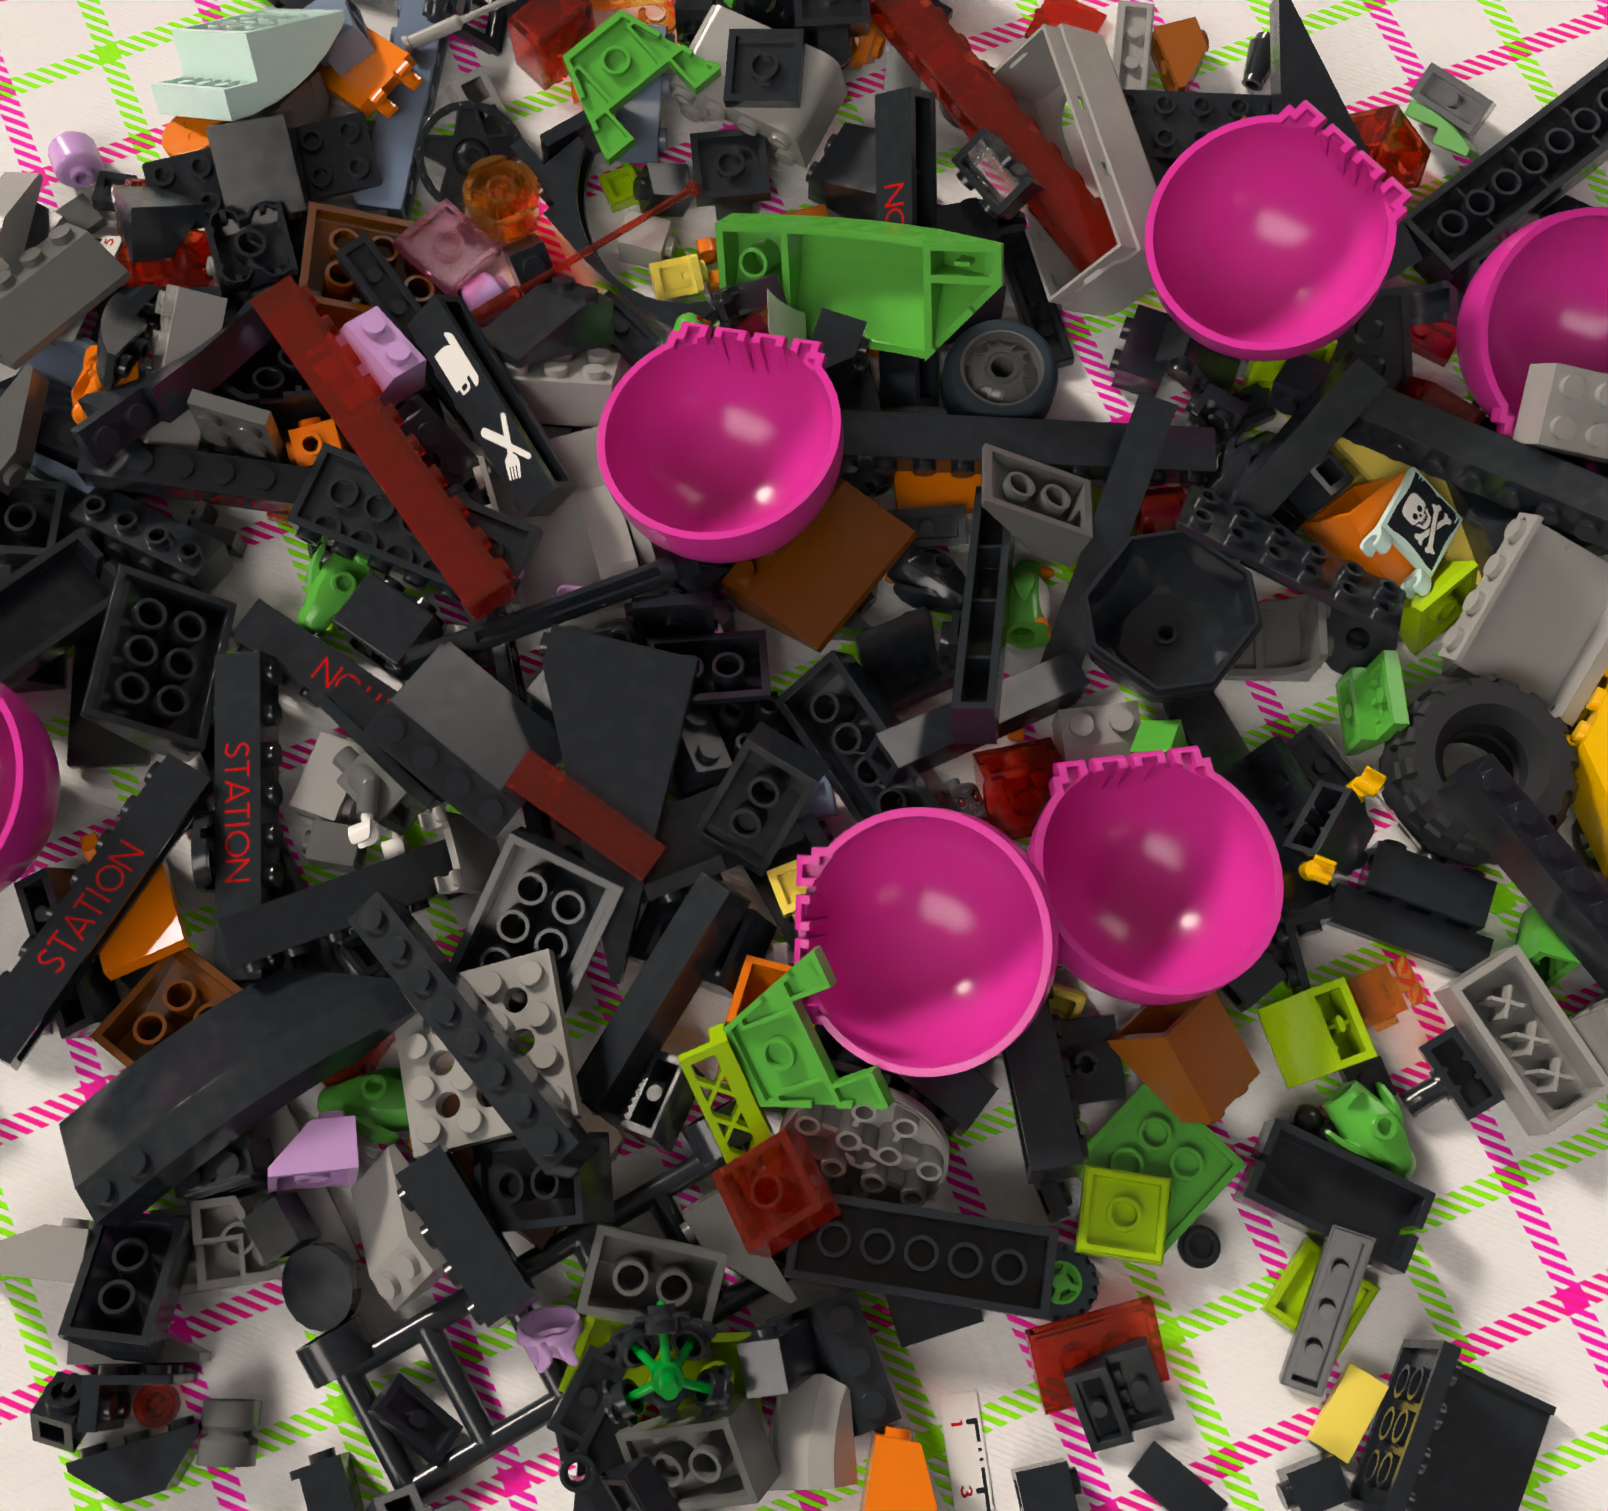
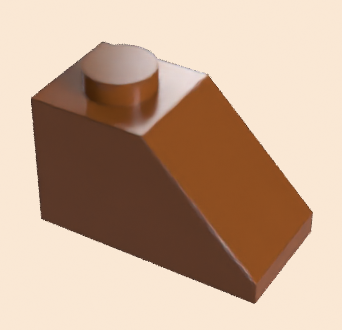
[1150,16,1209,92]

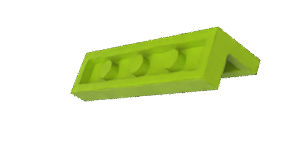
[678,1022,793,1204]

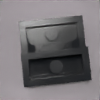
[1064,1336,1175,1453]

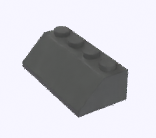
[0,223,132,370]

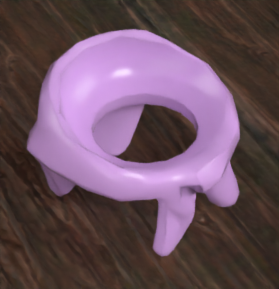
[516,1305,584,1373]

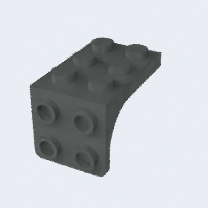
[187,389,291,464]
[1223,594,1334,682]

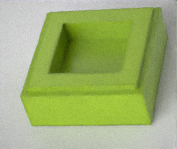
[598,164,639,213]

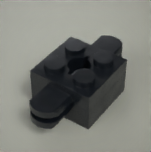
[793,0,871,71]
[937,197,1028,249]

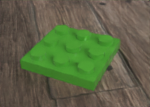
[1077,1082,1246,1254]

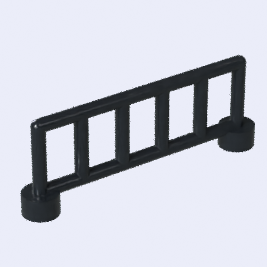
[295,1098,792,1499]

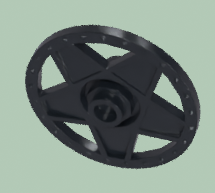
[415,101,525,216]

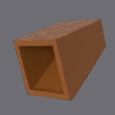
[1107,991,1260,1125]

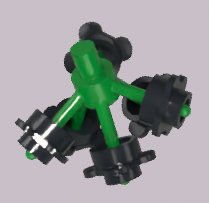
[602,1300,734,1427]

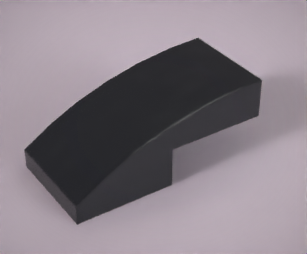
[1128,1441,1229,1511]

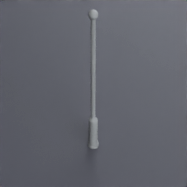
[401,0,516,54]

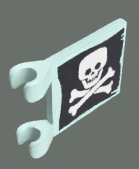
[1360,467,1463,599]

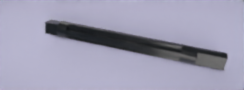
[405,554,701,673]

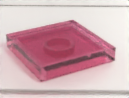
[393,198,502,296]

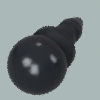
[1289,1103,1343,1142]

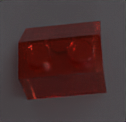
[972,737,1063,840]

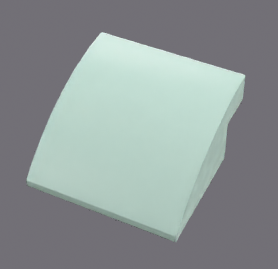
[151,8,346,122]

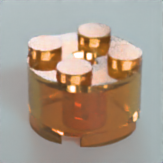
[462,155,539,248]

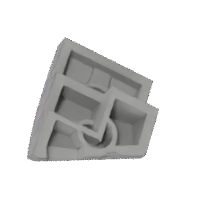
[149,1195,283,1296]

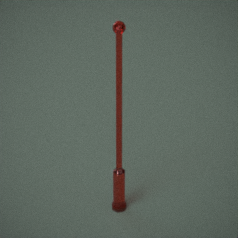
[470,181,701,325]

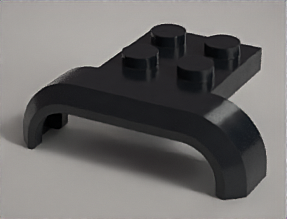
[1332,280,1459,398]

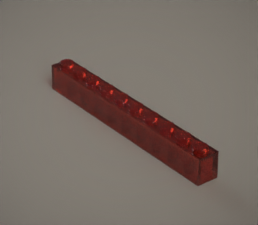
[869,0,1117,273]
[250,275,516,622]

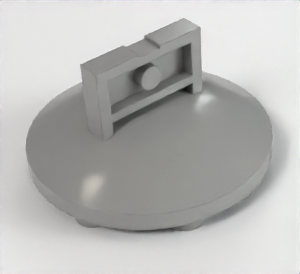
[777,1087,950,1207]

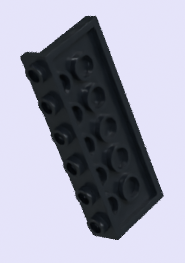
[286,442,544,619]

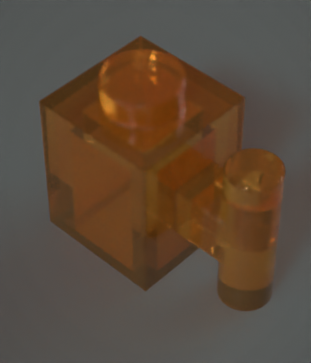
[1346,955,1428,1033]

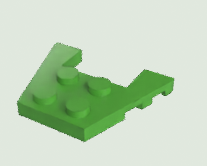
[562,10,721,166]
[723,945,895,1110]

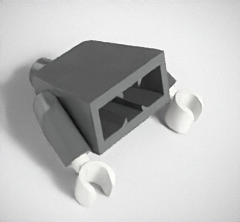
[332,746,427,860]

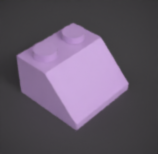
[313,306,426,424]
[267,1111,359,1193]

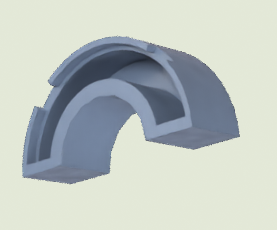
[616,23,675,164]

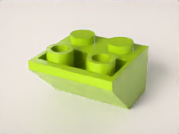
[1255,977,1377,1089]

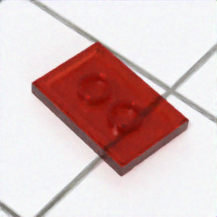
[1024,1295,1170,1415]

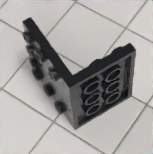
[1344,1339,1557,1511]

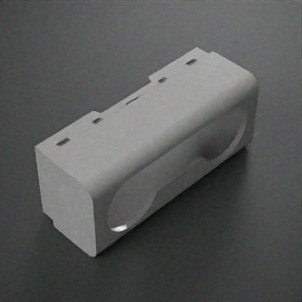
[976,23,1157,316]

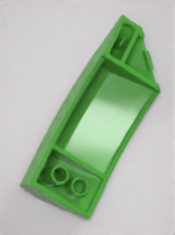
[715,213,1004,361]

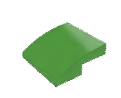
[1404,100,1480,161]
[1335,650,1410,756]

